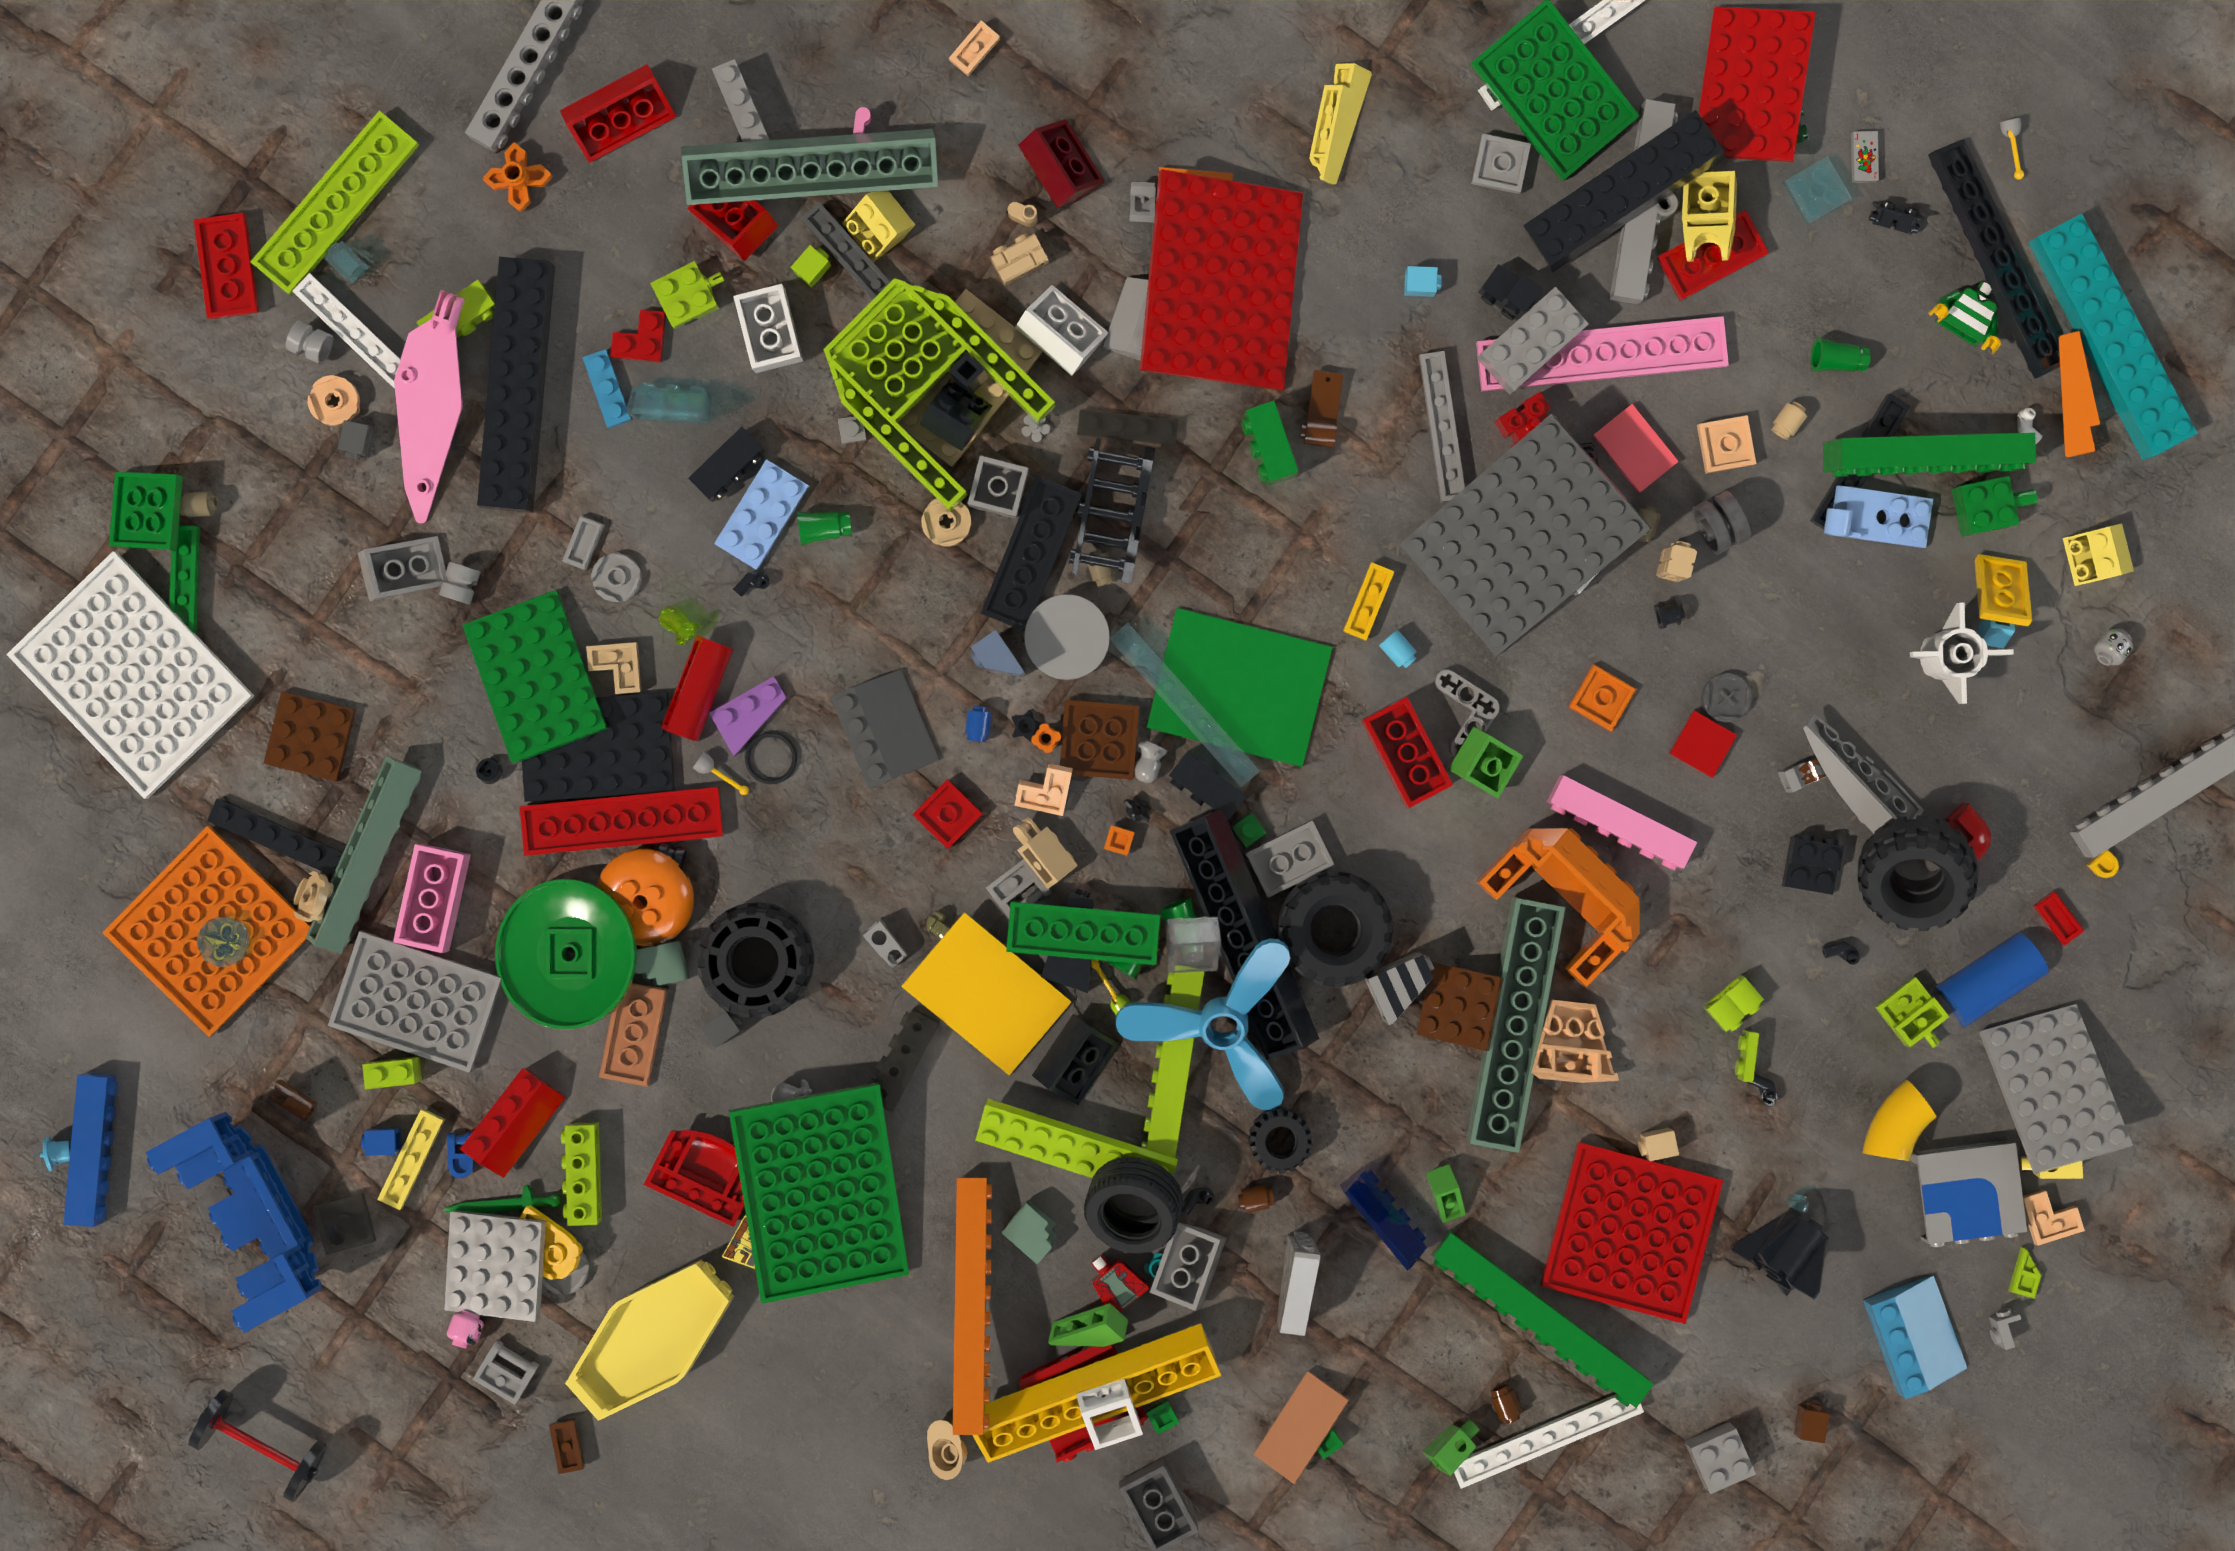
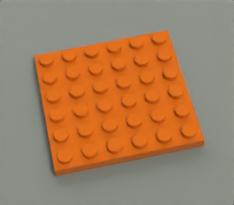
[102,826,311,1037]

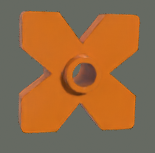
[483,142,553,213]

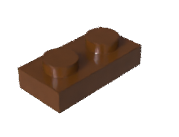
[549,1418,585,1474]

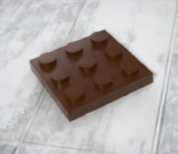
[263,691,356,782]
[1060,700,1139,780]
[1417,962,1504,1051]

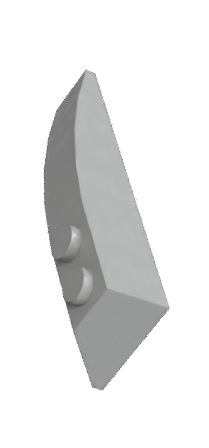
[1803,714,1924,834]

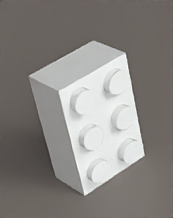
[733,284,804,373]

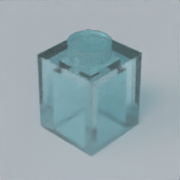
[324,241,369,284]

